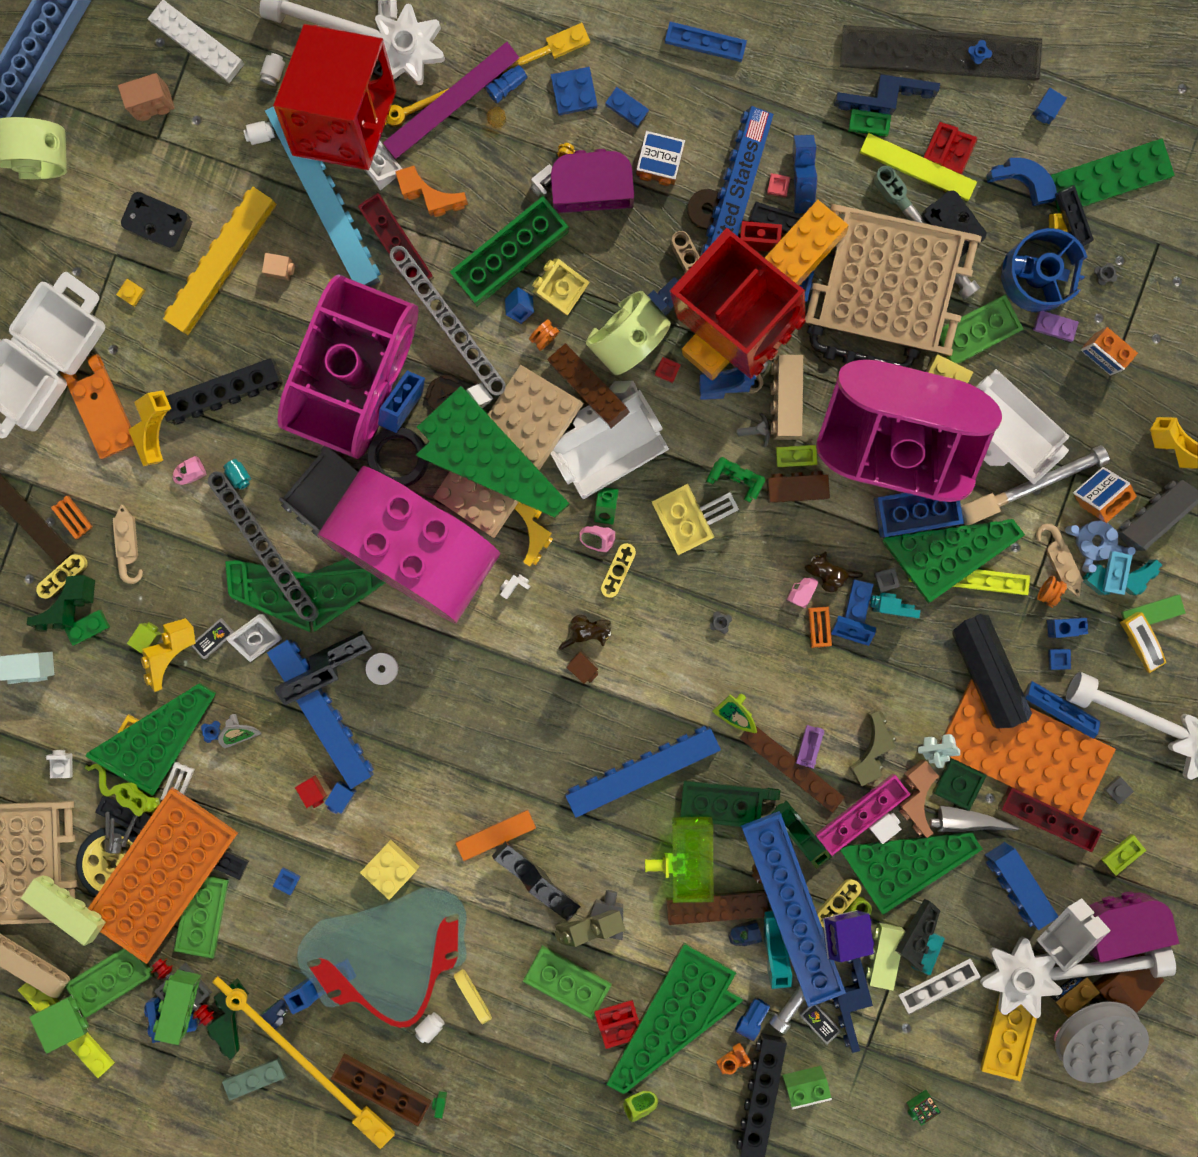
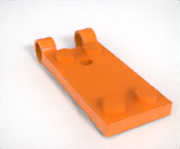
[60,354,134,459]

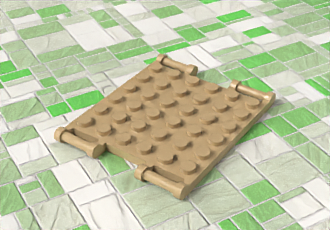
[805,204,982,356]
[0,801,77,925]

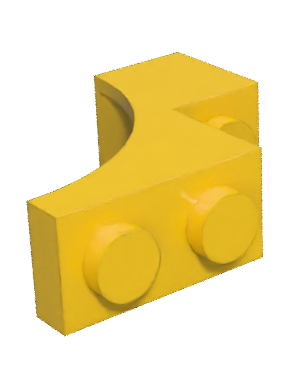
[128,390,171,466]
[1150,417,1198,469]
[514,502,553,567]
[141,618,196,692]

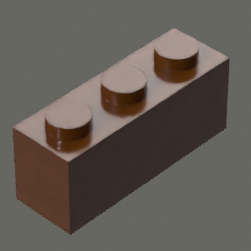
[766,471,830,503]
[566,650,598,684]

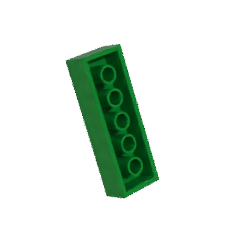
[450,196,569,307]

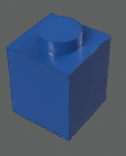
[1032,88,1067,124]
[324,781,356,814]

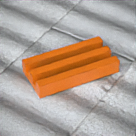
[51,496,93,539]
[808,607,832,648]

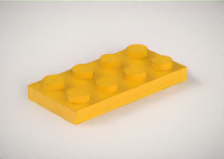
[980,993,1037,1082]

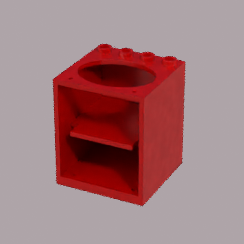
[273,24,397,171]
[670,228,806,379]

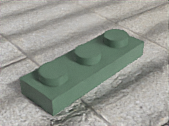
[222,1057,286,1101]

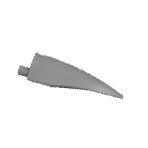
[929,806,1019,833]

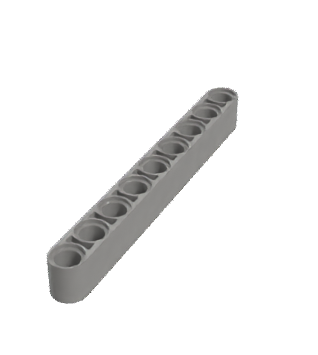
[390,246,506,396]

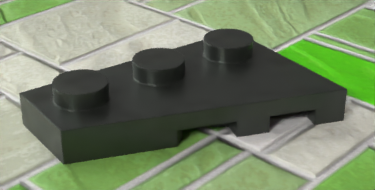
[895,899,941,971]

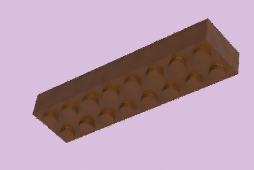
[547,343,630,429]
[666,890,768,925]
[331,1053,432,1126]

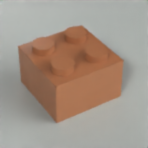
[118,73,175,121]

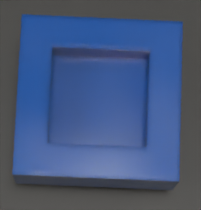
[1048,649,1071,670]
[273,867,301,895]

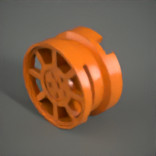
[529,319,560,351]
[1037,576,1067,608]

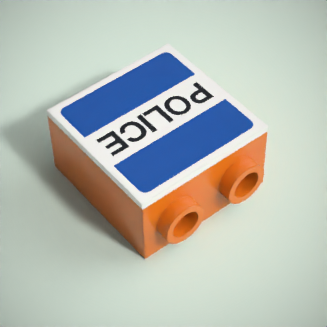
[636,131,685,186]
[1081,327,1138,376]
[1073,467,1137,523]

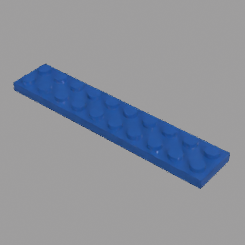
[741,811,846,1008]

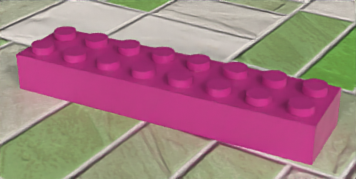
[815,774,911,856]

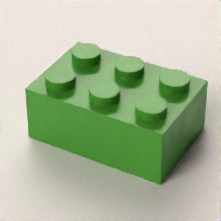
[153,970,201,1045]

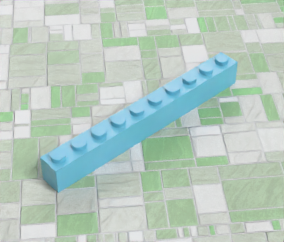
[265,107,381,287]

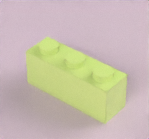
[865,923,906,991]

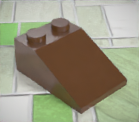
[1093,953,1164,1013]

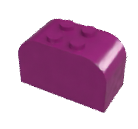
[551,149,634,213]
[1088,892,1180,963]

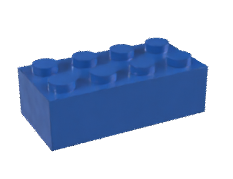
[873,493,964,538]
[985,842,1059,930]

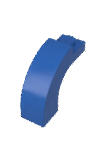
[986,158,1057,206]
[283,958,357,1015]

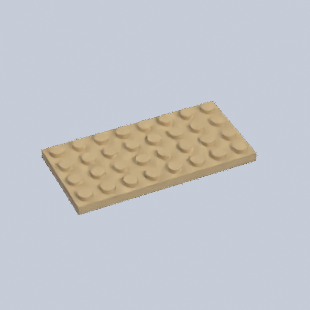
[433,365,584,538]

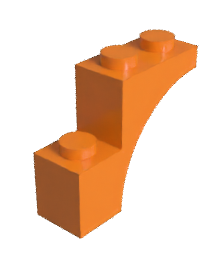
[395,166,468,217]

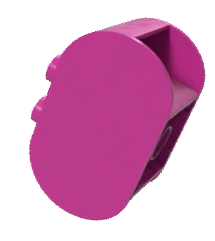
[277,274,419,459]
[816,360,1002,502]
[317,466,500,624]

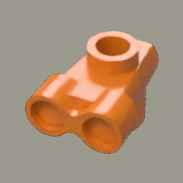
[716,1043,752,1075]

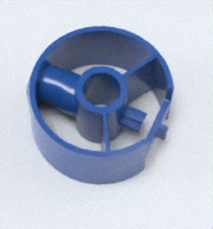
[1001,228,1087,312]

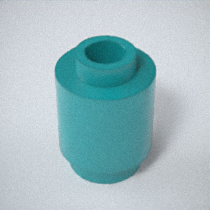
[223,459,251,490]

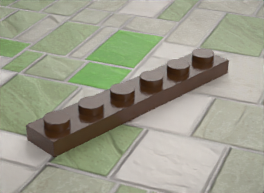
[739,726,845,813]

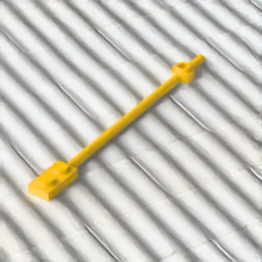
[385,23,590,127]
[212,976,395,1149]

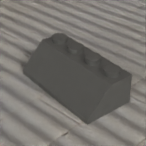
[1118,480,1198,551]

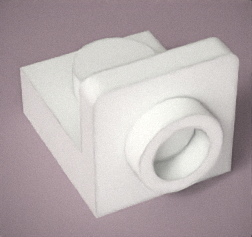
[531,164,552,198]
[46,750,73,778]

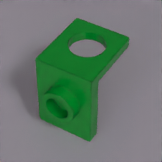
[594,487,619,525]

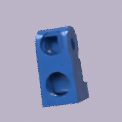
[1047,618,1088,638]

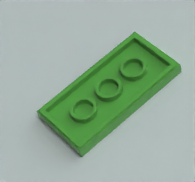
[939,294,1024,364]
[174,875,229,959]
[523,945,612,1020]
[66,948,154,1018]

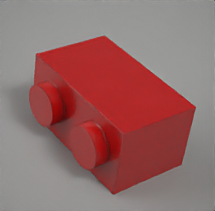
[740,221,782,252]

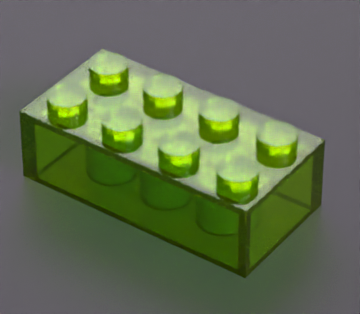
[672,817,714,903]

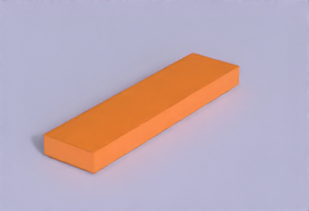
[456,809,536,861]

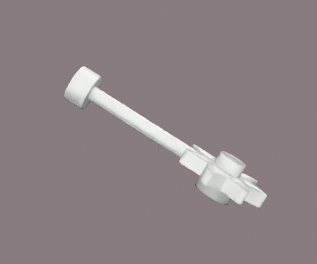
[260,0,445,85]
[1066,672,1198,780]
[980,937,1176,1018]

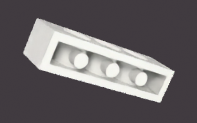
[899,959,980,1014]

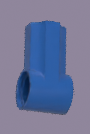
[735,997,770,1041]

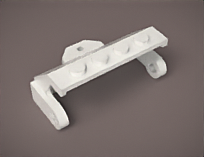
[976,369,1069,484]
[550,390,669,499]

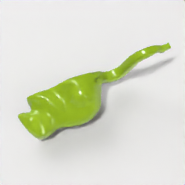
[85,763,160,816]

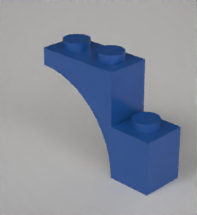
[792,135,818,213]
[699,367,756,400]

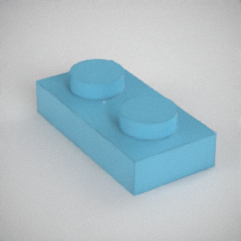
[1102,551,1132,595]

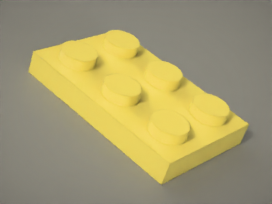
[652,484,714,555]

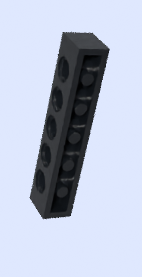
[164,358,283,425]
[736,1033,787,1157]

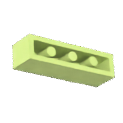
[21,875,106,946]

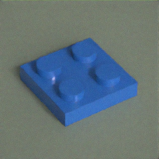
[551,67,598,116]

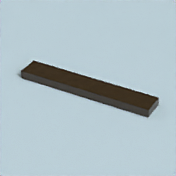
[0,473,74,565]

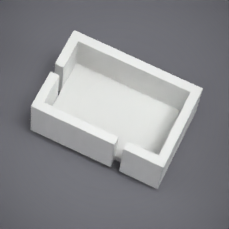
[1037,898,1111,972]

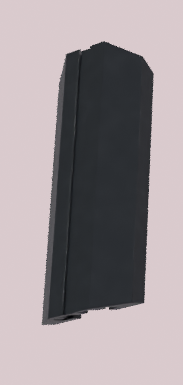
[952,614,1032,728]

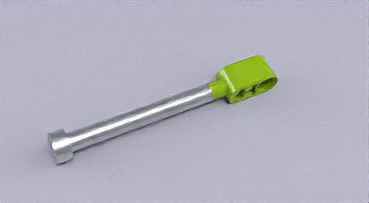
[769,897,872,1034]

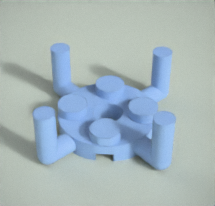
[1065,515,1136,572]

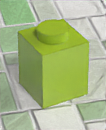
[127,622,162,654]

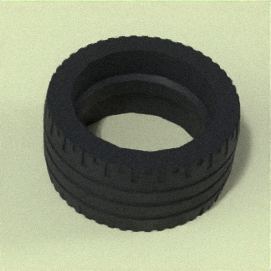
[367,427,429,487]

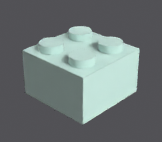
[0,652,54,684]

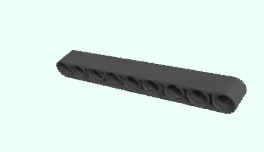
[208,472,319,622]

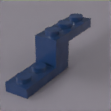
[834,74,940,115]
[648,277,681,316]
[832,958,873,1053]

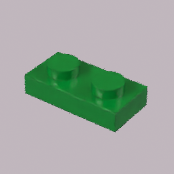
[848,109,891,137]
[65,610,110,646]

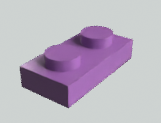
[1033,311,1079,342]

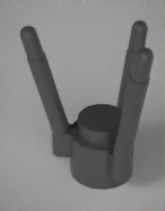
[105,812,138,854]

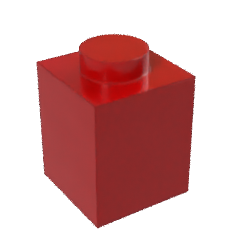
[294,775,327,808]

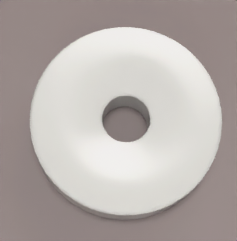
[366,653,398,685]

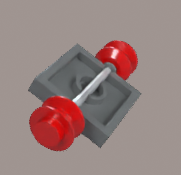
[151,958,214,1026]

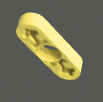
[601,543,636,598]
[36,554,87,599]
[817,878,861,927]
[454,969,492,1024]

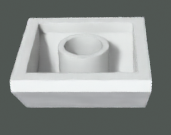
[364,140,402,190]
[226,614,282,662]

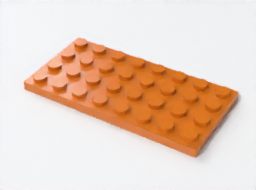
[940,679,1116,820]
[88,787,238,964]

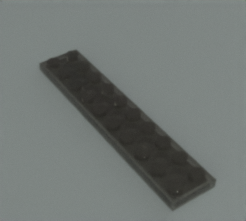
[840,25,1043,81]

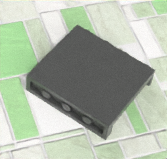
[279,446,359,552]

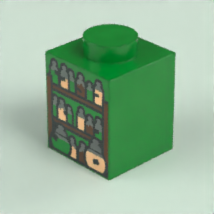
[906,1090,941,1126]

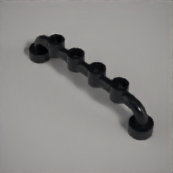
[807,325,921,368]

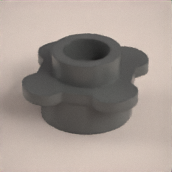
[1094,263,1117,286]
[710,611,732,634]

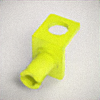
[645,853,687,878]

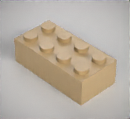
[770,355,803,440]

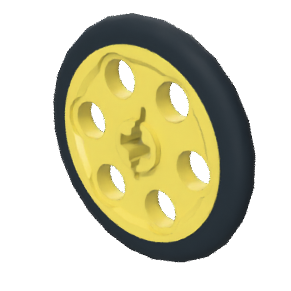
[76,826,138,897]

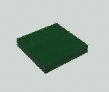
[932,758,987,811]

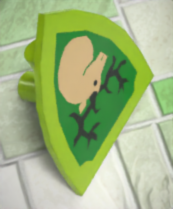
[712,694,757,733]

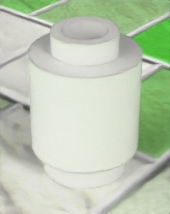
[260,53,285,86]
[244,121,275,145]
[415,1012,445,1043]

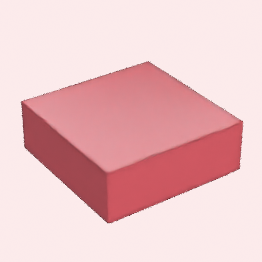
[767,173,791,198]

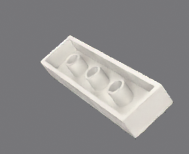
[148,0,244,83]

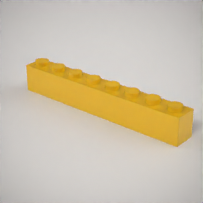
[163,187,277,335]

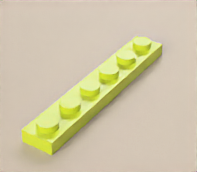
[18,983,115,1078]

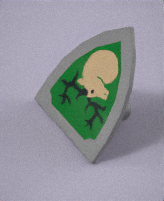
[218,714,261,748]

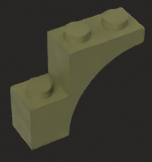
[850,710,896,786]
[555,910,626,947]

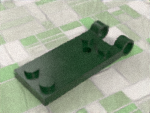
[680,780,781,827]

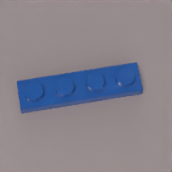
[665,22,747,62]
[1025,681,1101,739]

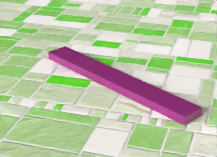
[383,42,519,159]

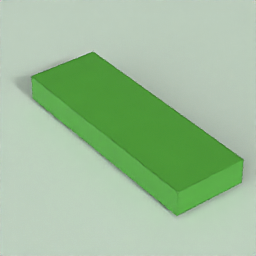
[1121,594,1186,625]

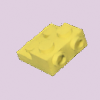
[532,259,590,315]

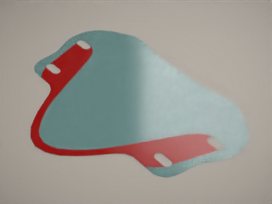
[297,887,467,1028]

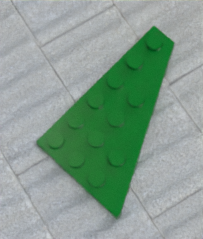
[882,519,1025,604]
[85,683,217,796]
[840,832,983,915]

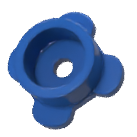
[968,40,992,64]
[201,721,221,743]

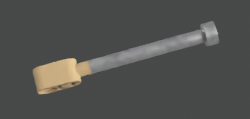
[961,445,1110,525]

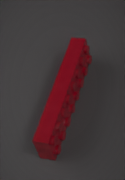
[358,193,434,292]
[999,786,1103,853]

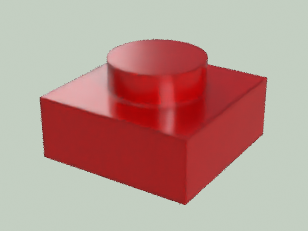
[655,357,681,384]

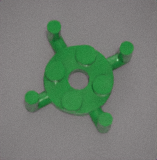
[706,457,765,503]

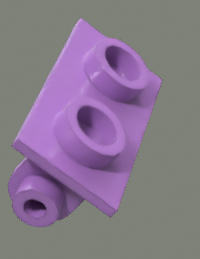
[796,725,824,769]

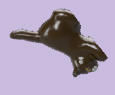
[805,551,863,592]
[558,615,611,650]

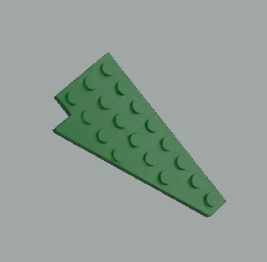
[416,386,570,518]
[606,943,743,1094]

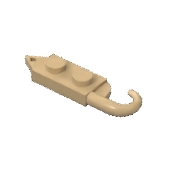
[113,504,143,584]
[1036,524,1083,596]

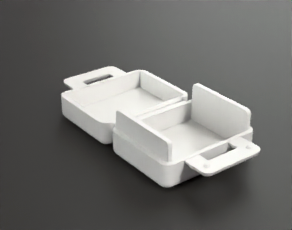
[0,272,105,438]

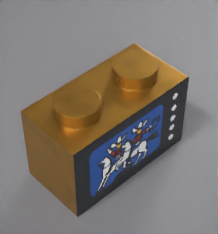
[1050,976,1100,1018]

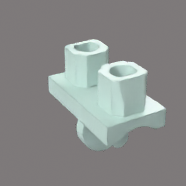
[918,734,960,768]

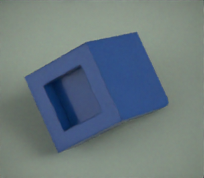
[505,287,534,324]

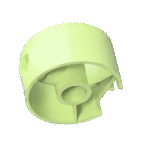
[0,117,67,180]
[586,291,671,375]

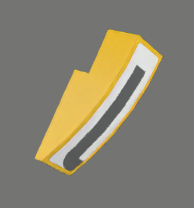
[1120,612,1167,673]

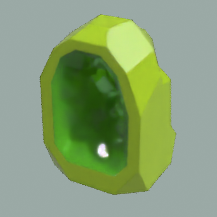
[623,1091,658,1122]

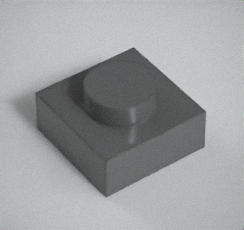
[874,568,900,592]
[1104,776,1134,805]

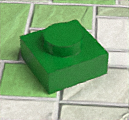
[432,1091,447,1119]

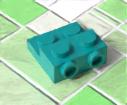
[870,593,921,618]

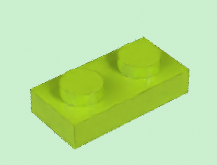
[776,445,817,468]
[1101,834,1147,876]

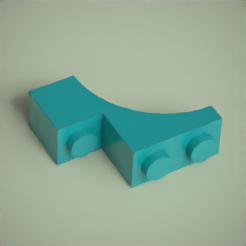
[1083,560,1162,595]
[763,911,792,989]

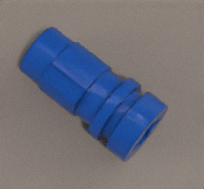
[485,65,528,103]

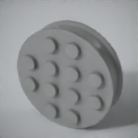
[1055,1002,1149,1083]

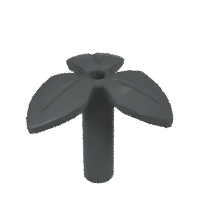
[737,413,770,447]

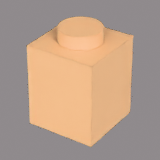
[262,253,295,280]

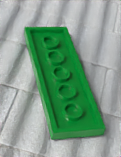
[1050,138,1175,213]

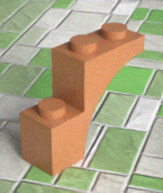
[898,759,939,838]

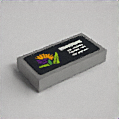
[191,618,234,660]
[799,1005,841,1045]

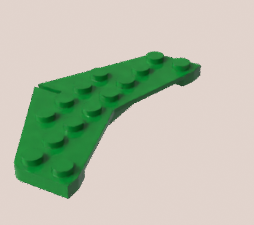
[225,559,386,632]

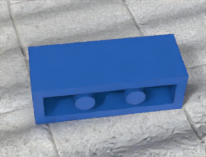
[378,370,425,433]

